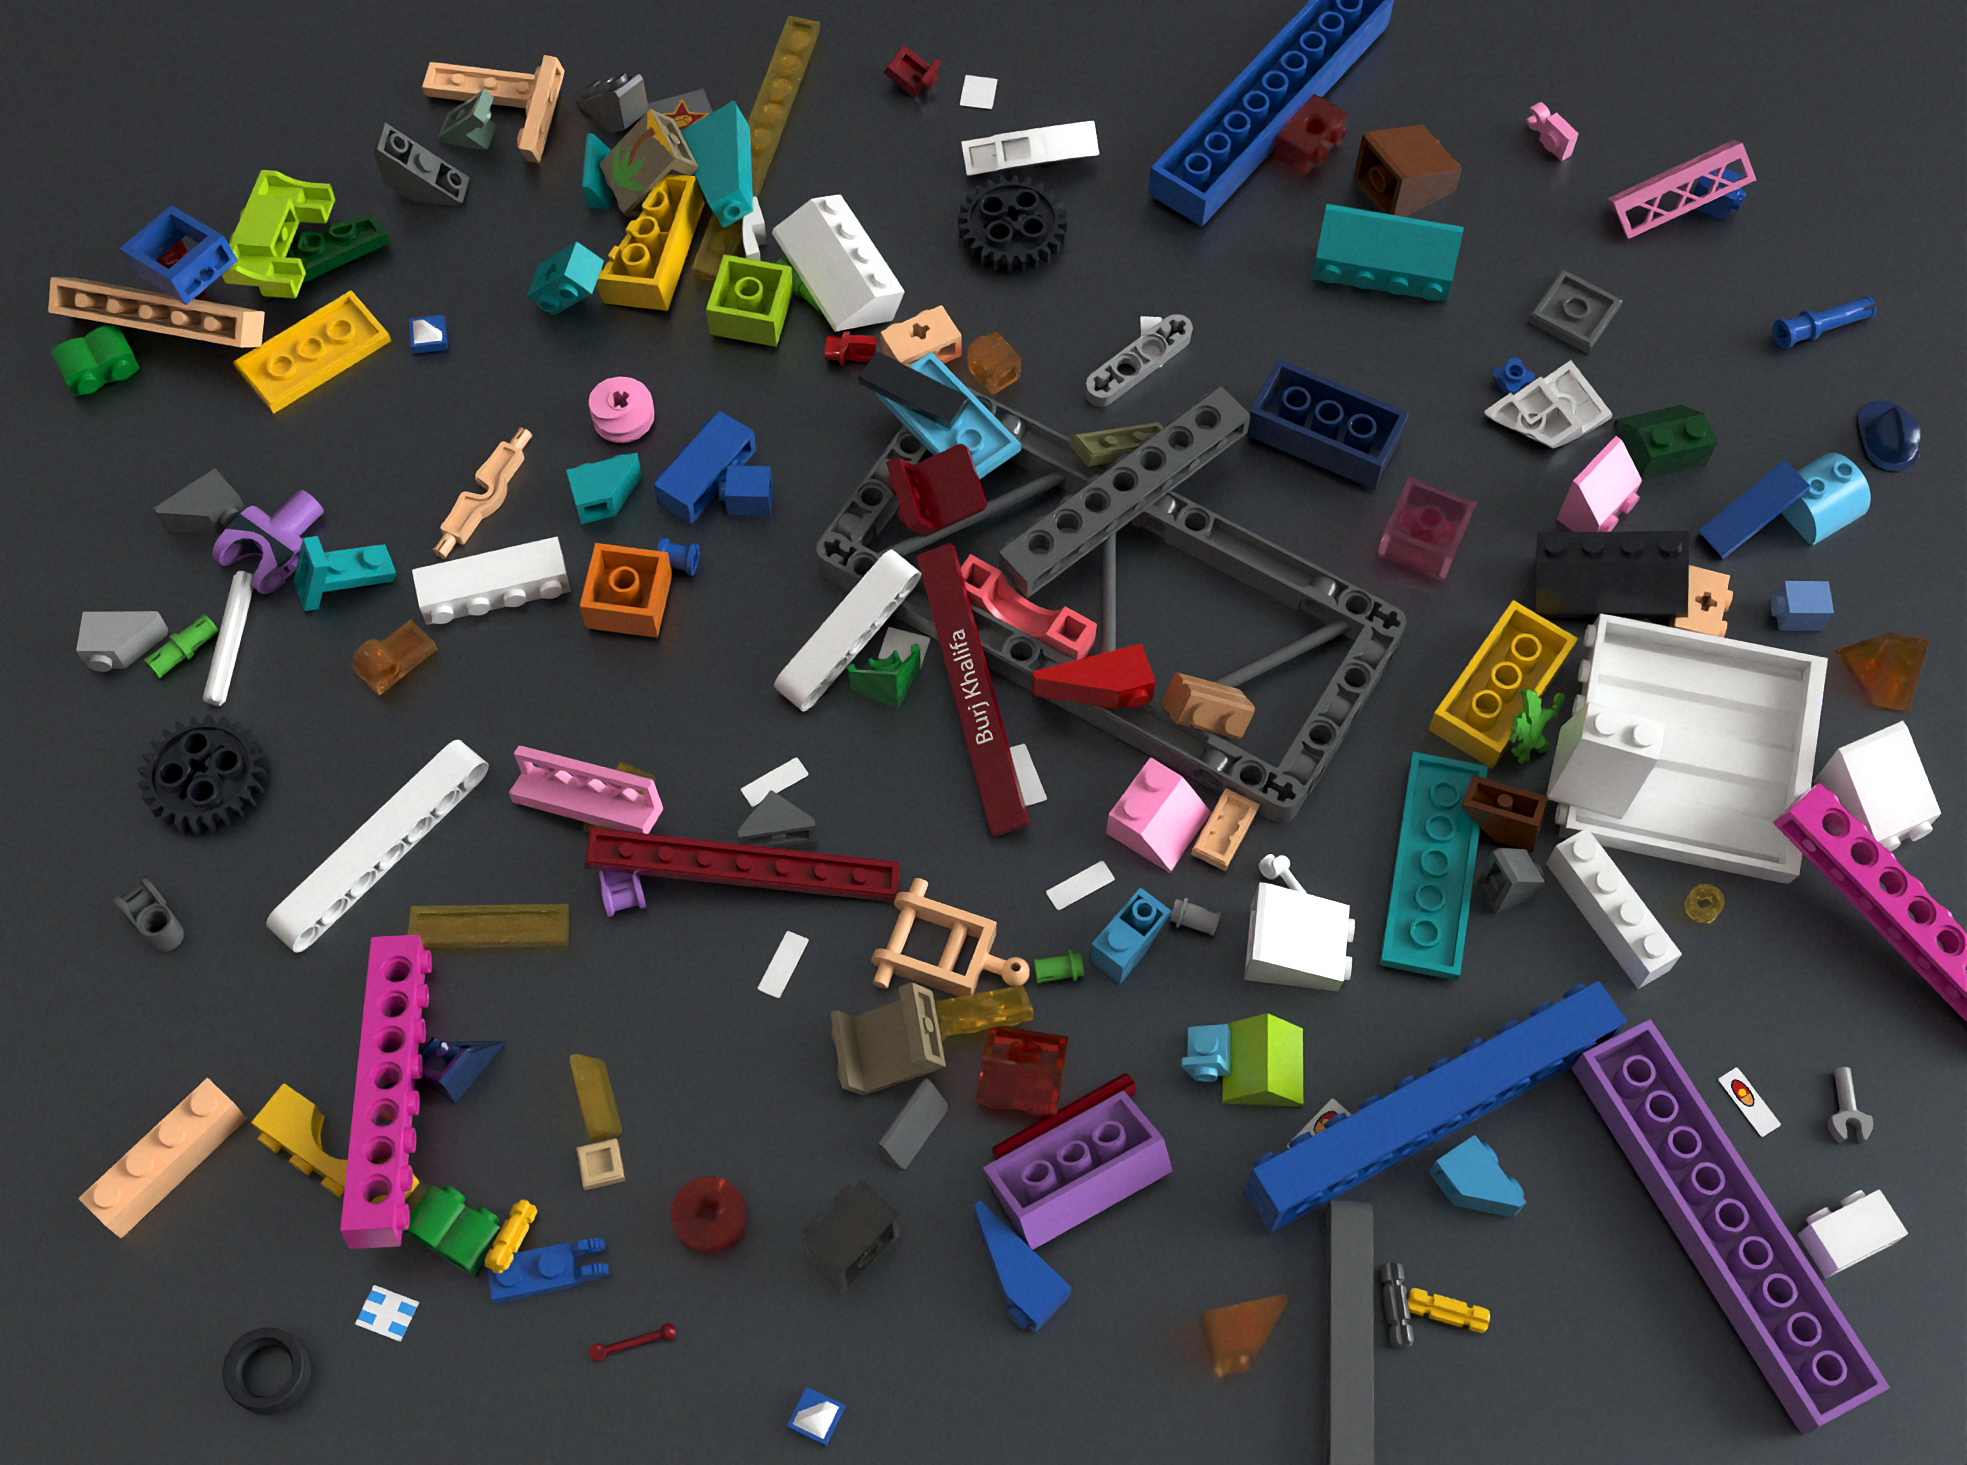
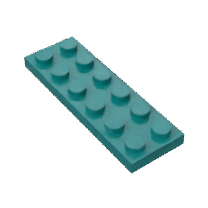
[1379,752,1488,981]

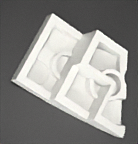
[1484,360,1612,449]

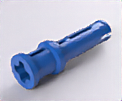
[1772,296,1877,349]

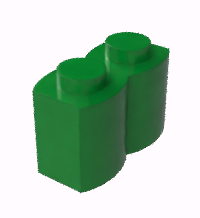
[50,324,140,396]
[404,1184,501,1277]

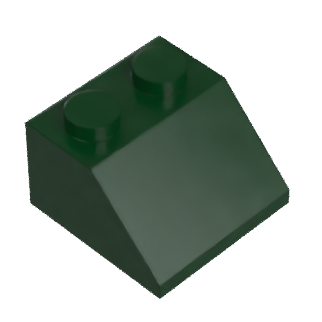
[1614,405,1718,480]

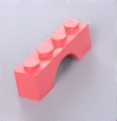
[961,554,1097,660]

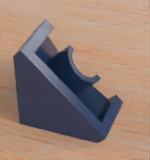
[418,1037,506,1104]

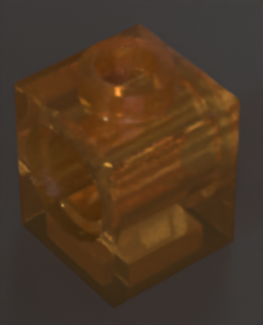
[967,330,1021,395]

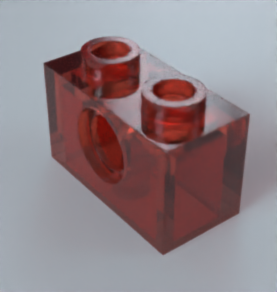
[1274,94,1348,176]

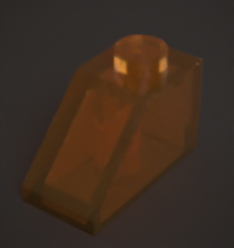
[1200,1294,1288,1374]

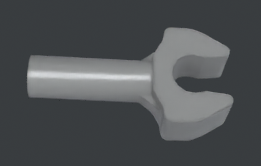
[1827,1067,1874,1144]

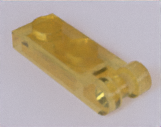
[934,985,1033,1042]

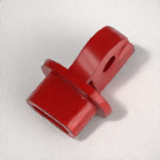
[824,332,878,366]

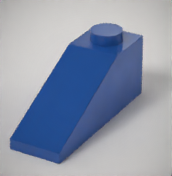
[974,1201,1072,1333]

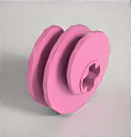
[588,376,654,443]

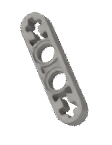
[1084,314,1193,407]

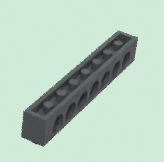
[999,386,1250,599]

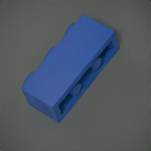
[654,410,756,525]

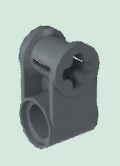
[112,876,184,952]

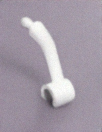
[1259,854,1307,894]

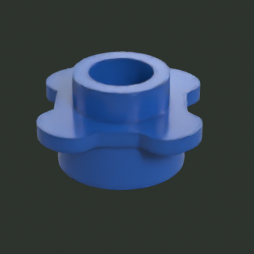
[1493,358,1535,394]

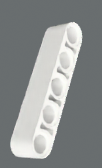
[774,549,921,711]

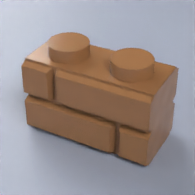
[1162,672,1255,740]

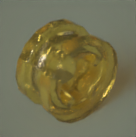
[1684,884,1725,923]

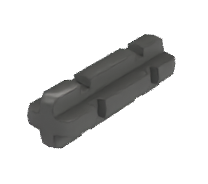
[1379,1263,1414,1348]

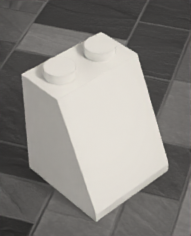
[1546,702,1666,819]
[1813,721,1941,851]
[1244,882,1355,992]

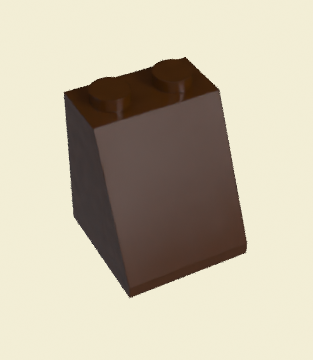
[1353,124,1462,217]

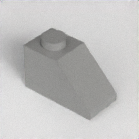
[76,611,169,672]

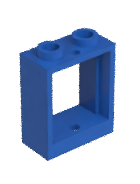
[119,205,238,305]

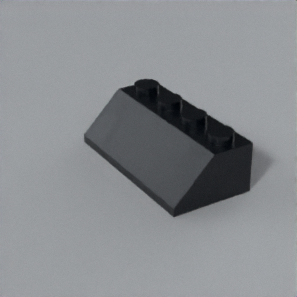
[1536,531,1689,617]

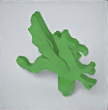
[1509,688,1565,763]

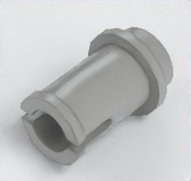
[1169,898,1221,936]

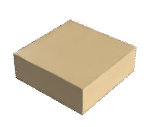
[576,1138,625,1191]

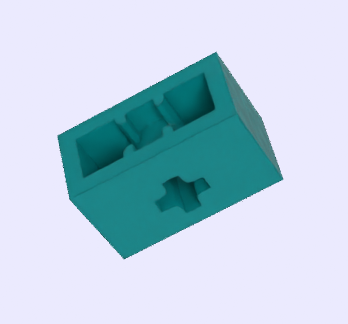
[526,241,604,315]

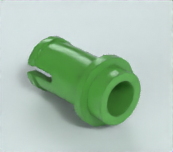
[1033,950,1084,984]

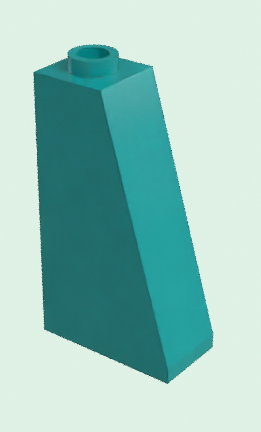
[680,101,753,228]

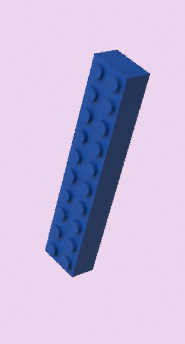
[1148,0,1394,227]
[1244,981,1627,1234]

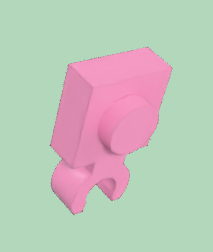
[1525,102,1579,162]

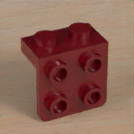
[886,444,987,537]

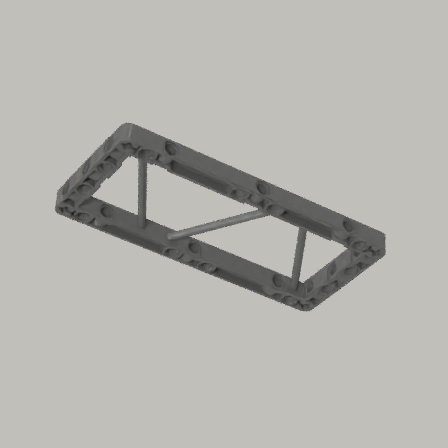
[816,384,1407,823]

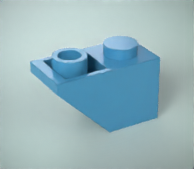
[1089,887,1172,984]
[1429,1135,1527,1218]

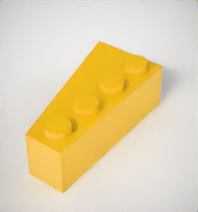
[596,173,704,311]

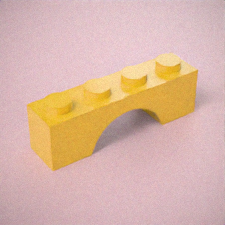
[251,1083,420,1203]

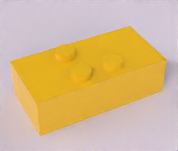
[1428,600,1578,769]

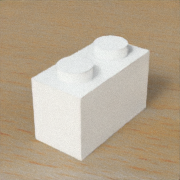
[1797,1189,1908,1279]

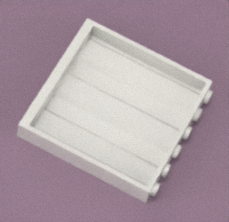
[1555,613,1828,884]

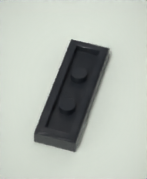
[858,351,969,430]

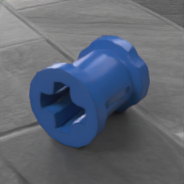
[657,537,700,576]

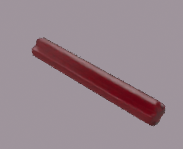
[992,1073,1137,1160]

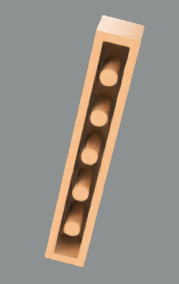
[48,277,265,347]

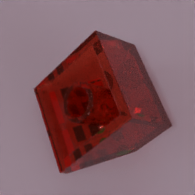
[976,1025,1068,1116]

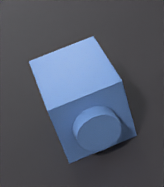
[1771,581,1834,631]

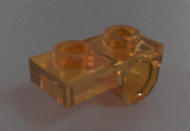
[352,620,437,695]

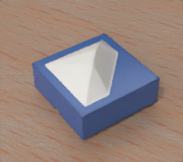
[409,315,448,354]
[787,1386,845,1447]

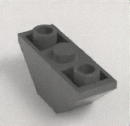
[576,73,649,133]
[374,123,469,207]

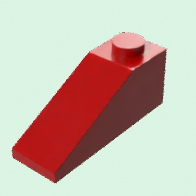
[1031,643,1156,709]

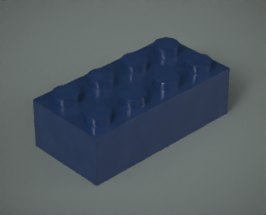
[1245,359,1409,490]

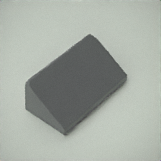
[878,1078,948,1170]

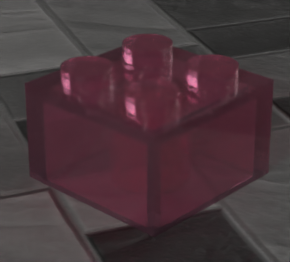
[1377,477,1477,581]

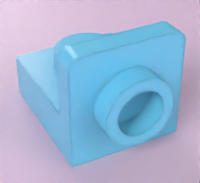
[1181,1024,1231,1082]

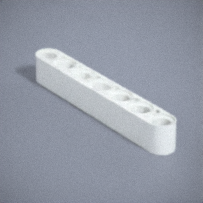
[266,740,489,953]

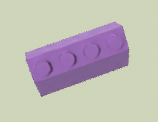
[983,1090,1173,1250]

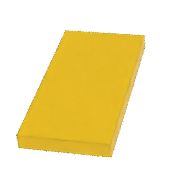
[233,290,391,414]

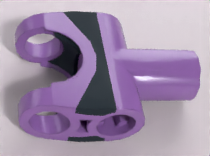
[212,490,324,594]

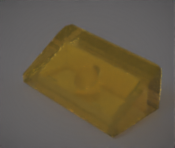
[569,1054,622,1143]

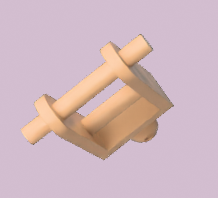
[871,878,1030,1000]

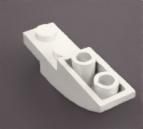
[962,121,1099,176]

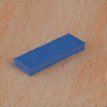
[1698,459,1811,559]

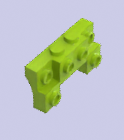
[222,170,336,299]

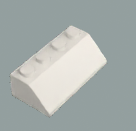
[772,194,905,332]

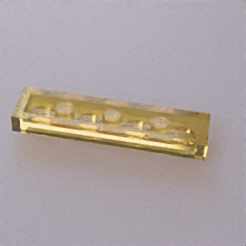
[408,904,570,948]

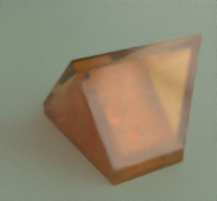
[1835,632,1929,711]

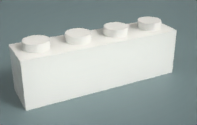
[412,537,571,625]
[1546,828,1682,989]

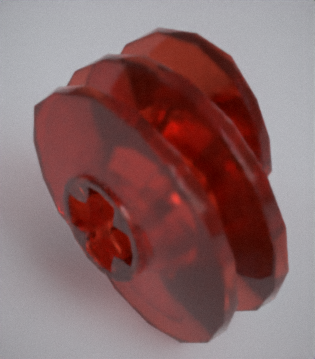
[671,1176,748,1253]

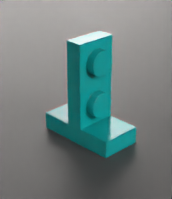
[293,536,396,611]

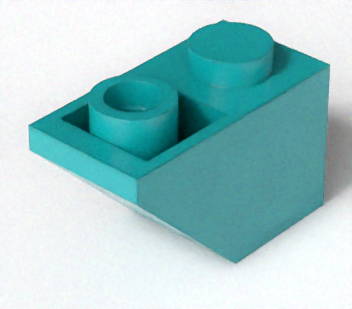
[566,453,642,524]

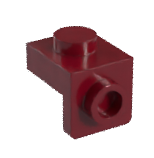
[883,45,941,97]

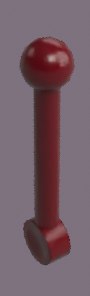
[589,1324,676,1362]

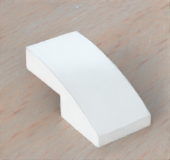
[743,196,767,261]

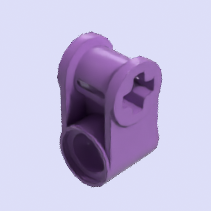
[598,870,646,917]

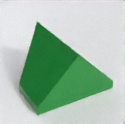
[847,643,921,709]

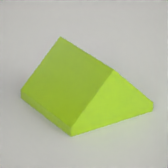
[1222,1013,1303,1108]

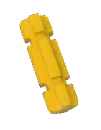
[485,1199,537,1274]
[1408,1288,1490,1333]

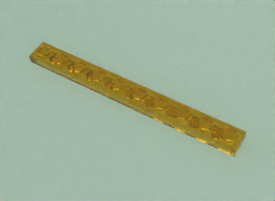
[691,16,820,282]

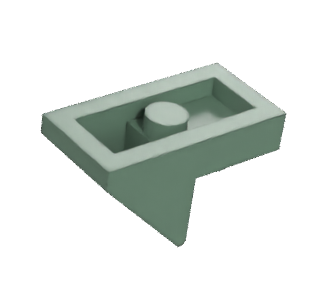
[438,90,496,150]

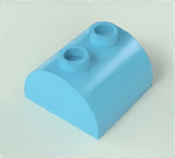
[1781,452,1871,546]

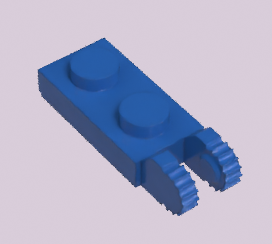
[488,1238,609,1303]

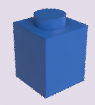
[1690,168,1747,221]
[719,465,773,516]

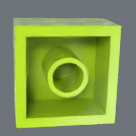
[706,254,793,347]

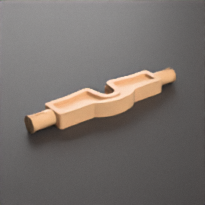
[432,427,532,559]

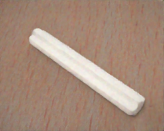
[203,571,253,706]

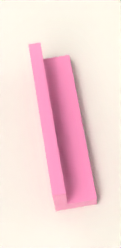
[1607,140,1756,239]
[509,745,663,834]

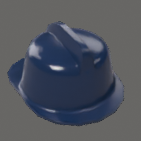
[1858,400,1921,472]

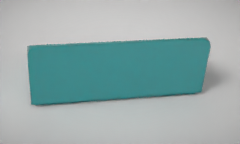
[582,133,613,208]

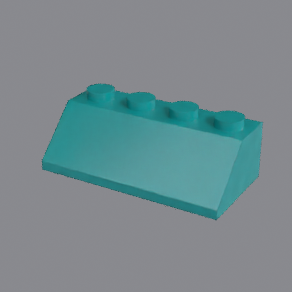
[1311,204,1464,302]

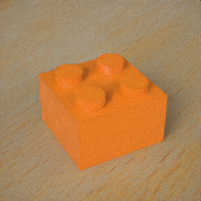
[579,543,672,638]

